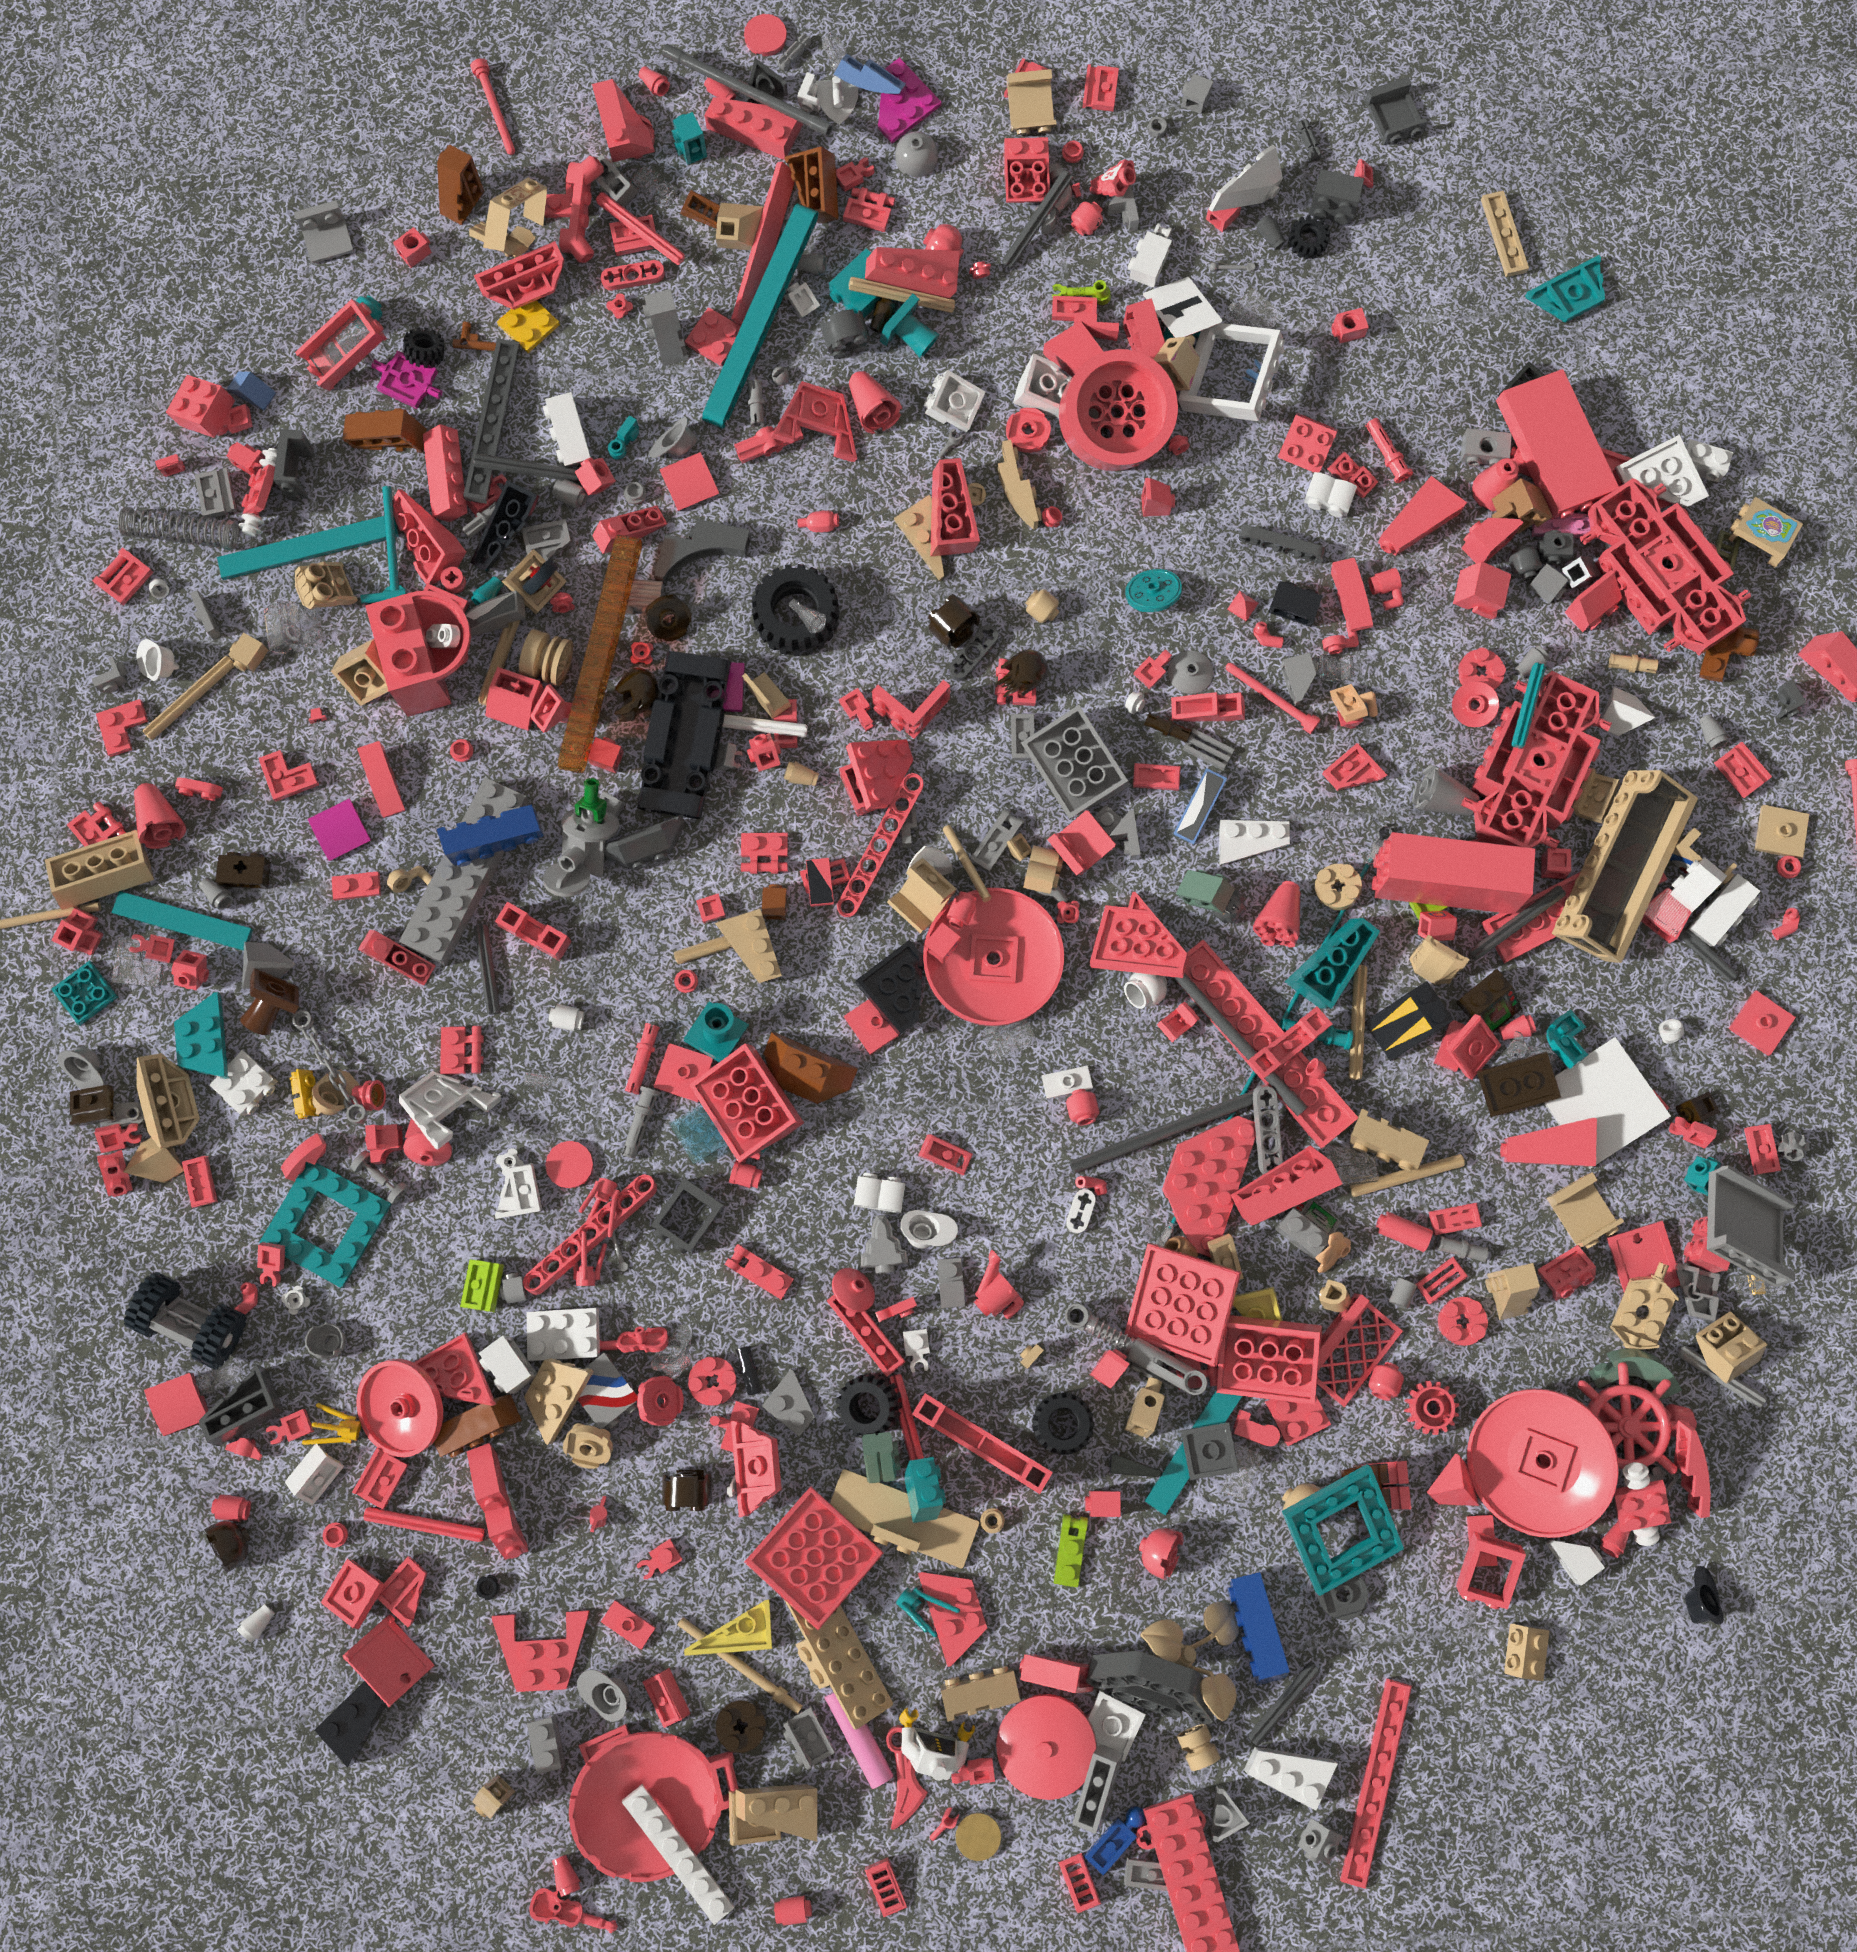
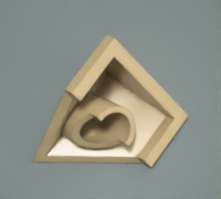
[123,1137,184,1183]

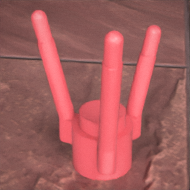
[579,1178,620,1237]
[569,1231,607,1286]

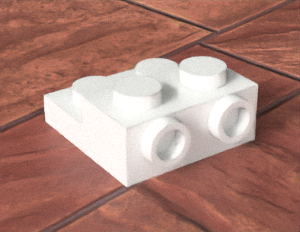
[924,370,985,432]
[210,1050,278,1116]

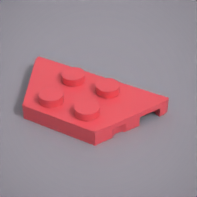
[731,1420,782,1517]
[918,1572,987,1667]

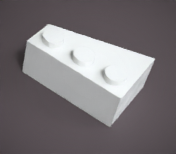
[543,392,591,467]
[1244,1747,1338,1810]

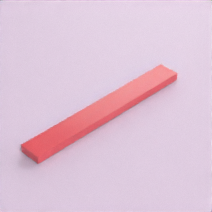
[731,161,794,326]
[1340,1678,1412,1889]

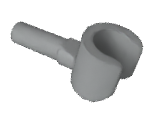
[937,429,962,459]

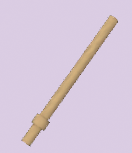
[0,901,101,929]
[677,1617,803,1714]

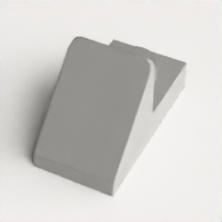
[1107,185,1139,232]
[1109,810,1141,861]
[937,1258,965,1308]

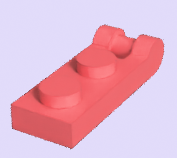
[724,1244,794,1300]

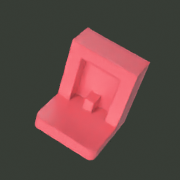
[1157,1002,1199,1042]

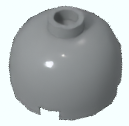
[895,131,938,178]

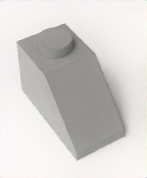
[1280,652,1318,708]

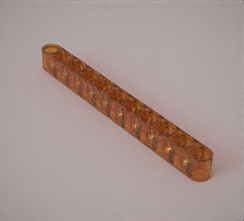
[558,535,642,773]

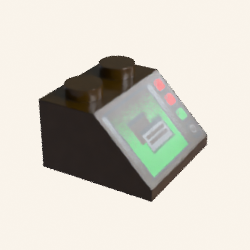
[1456,969,1522,1032]

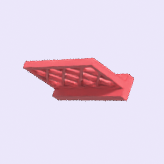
[1317,1293,1403,1407]

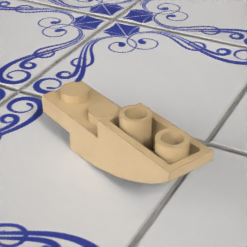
[997,440,1042,529]

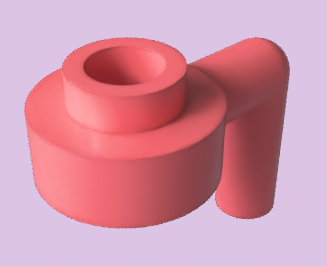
[1322,622,1359,655]

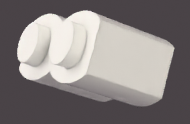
[1304,472,1357,517]
[1670,857,1727,912]
[854,1173,905,1213]

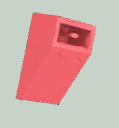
[1004,137,1050,203]

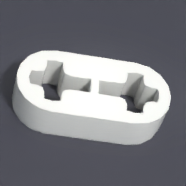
[1066,1189,1096,1234]

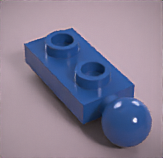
[1084,1806,1146,1876]

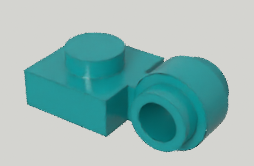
[608,415,639,460]

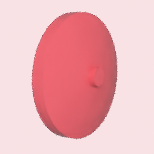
[357,1359,443,1457]
[996,1694,1097,1800]

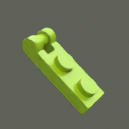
[1053,1514,1088,1588]

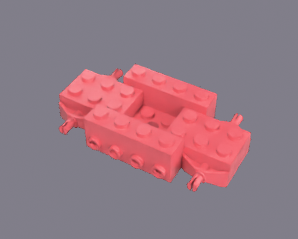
[1580,478,1751,656]
[1461,671,1612,850]

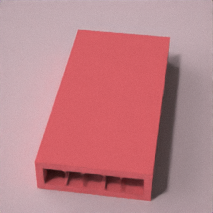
[1496,369,1619,520]

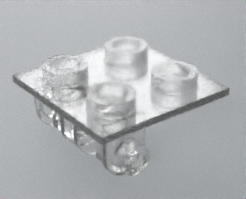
[1222,288,1285,346]

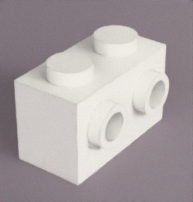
[1685,439,1733,482]

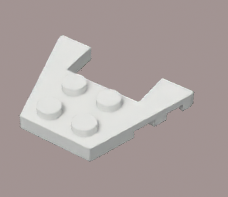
[399,1071,501,1150]

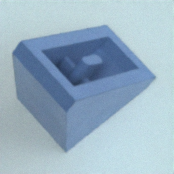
[226,372,276,411]

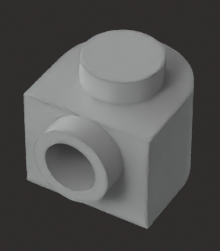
[500,1273,529,1304]

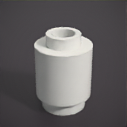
[549,1004,585,1031]

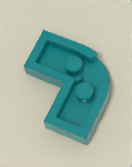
[1547,1009,1589,1069]

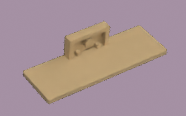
[830,1469,979,1568]
[785,1601,893,1730]

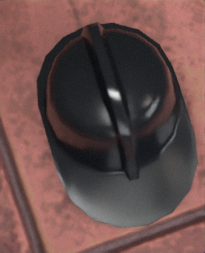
[1685,1566,1724,1625]

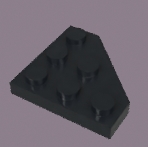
[855,940,924,1037]

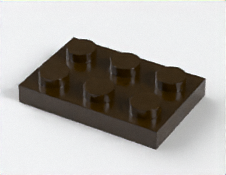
[1477,1051,1561,1117]

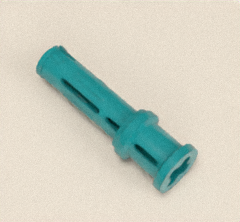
[1280,1018,1353,1050]

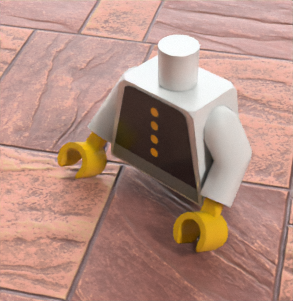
[899,1708,975,1781]

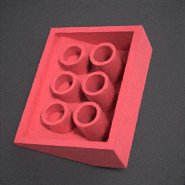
[689,1043,804,1163]
[1217,1315,1322,1405]

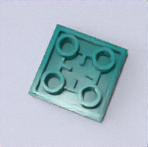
[51,960,118,1026]

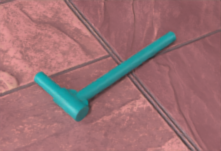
[360,486,407,604]

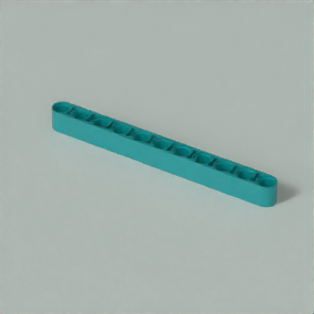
[702,203,818,429]

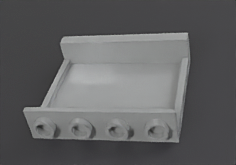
[1707,1165,1796,1287]

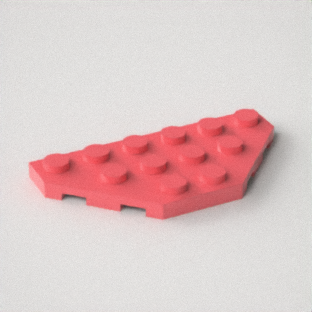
[1162,1116,1256,1258]

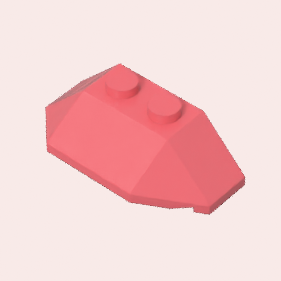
[474,241,564,310]

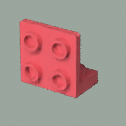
[1278,413,1338,473]
[1047,810,1116,876]

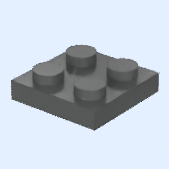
[1181,1422,1239,1480]

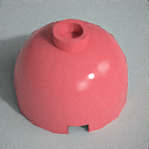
[1139,1528,1184,1580]

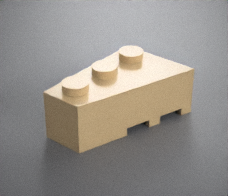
[1350,1109,1429,1172]
[736,1784,817,1842]

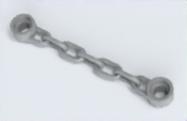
[292,1010,368,1125]

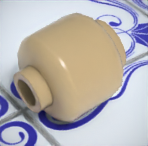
[1025,589,1059,623]

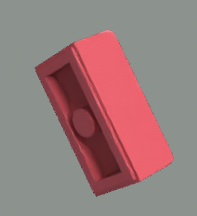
[643,1668,691,1728]

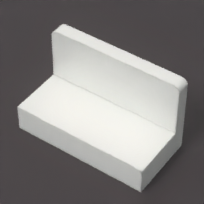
[285,1444,344,1506]

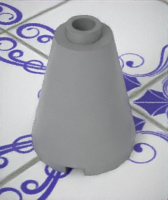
[1412,765,1479,816]

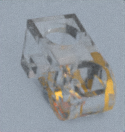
[1735,1275,1786,1295]

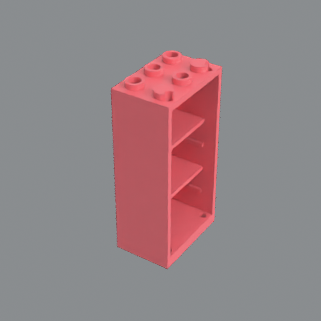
[1372,832,1535,914]

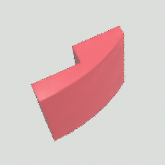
[659,452,719,511]
[144,1373,208,1436]

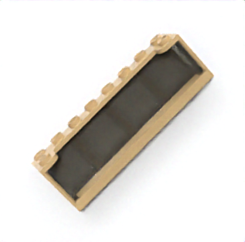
[1552,770,1698,963]

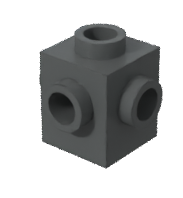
[1537,530,1573,565]

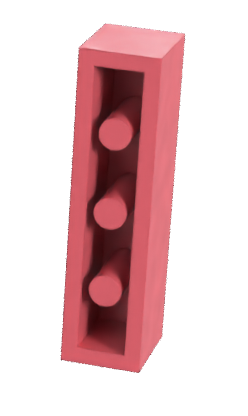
[423,424,468,522]

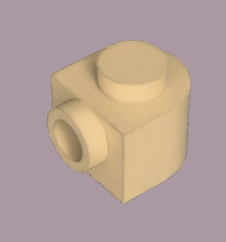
[1319,1279,1351,1312]

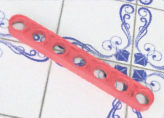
[837,773,924,918]
[523,1174,657,1295]

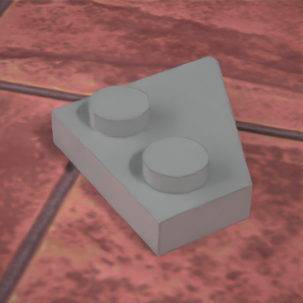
[522,519,572,561]
[762,1369,815,1437]

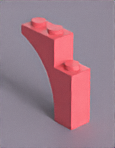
[467,1443,529,1560]

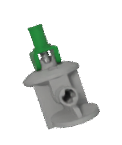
[543,778,619,897]

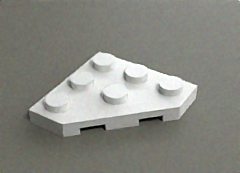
[1615,435,1709,507]

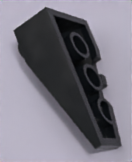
[470,480,540,572]

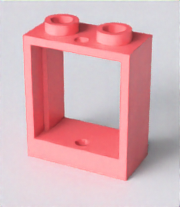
[1456,1531,1526,1609]

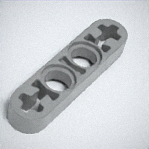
[1253,1085,1283,1175]

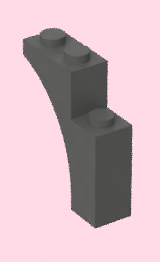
[652,519,751,585]

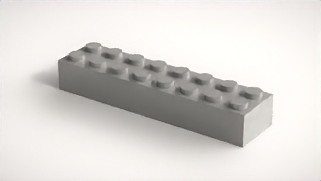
[399,777,530,966]

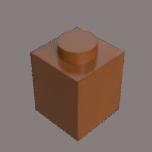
[762,884,787,920]

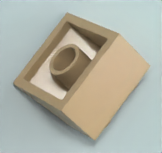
[331,639,388,706]

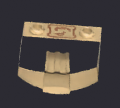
[469,177,547,258]

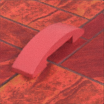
[1247,1006,1332,1079]

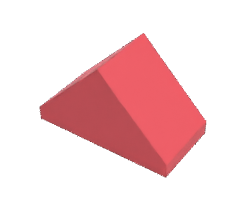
[530,684,572,733]

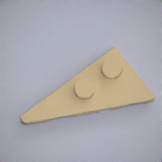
[894,495,944,581]

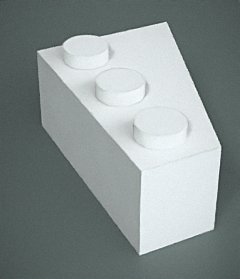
[1688,874,1760,947]

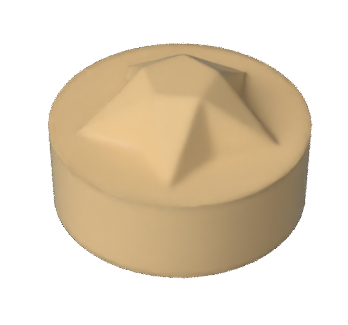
[967,483,986,506]

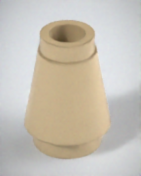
[784,761,819,786]

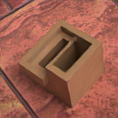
[1492,478,1553,534]

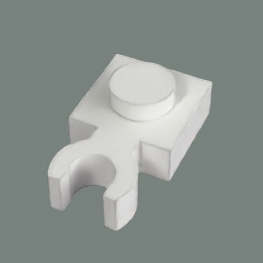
[903,1329,930,1373]

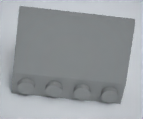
[1021,705,1131,819]

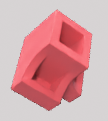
[52,907,104,955]
[365,1124,404,1165]

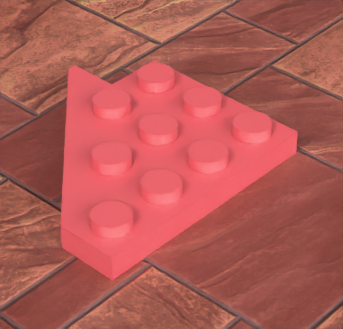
[1090,892,1188,978]

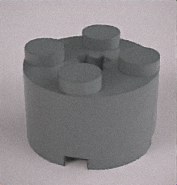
[820,309,870,359]

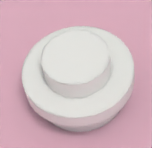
[1125,692,1145,714]

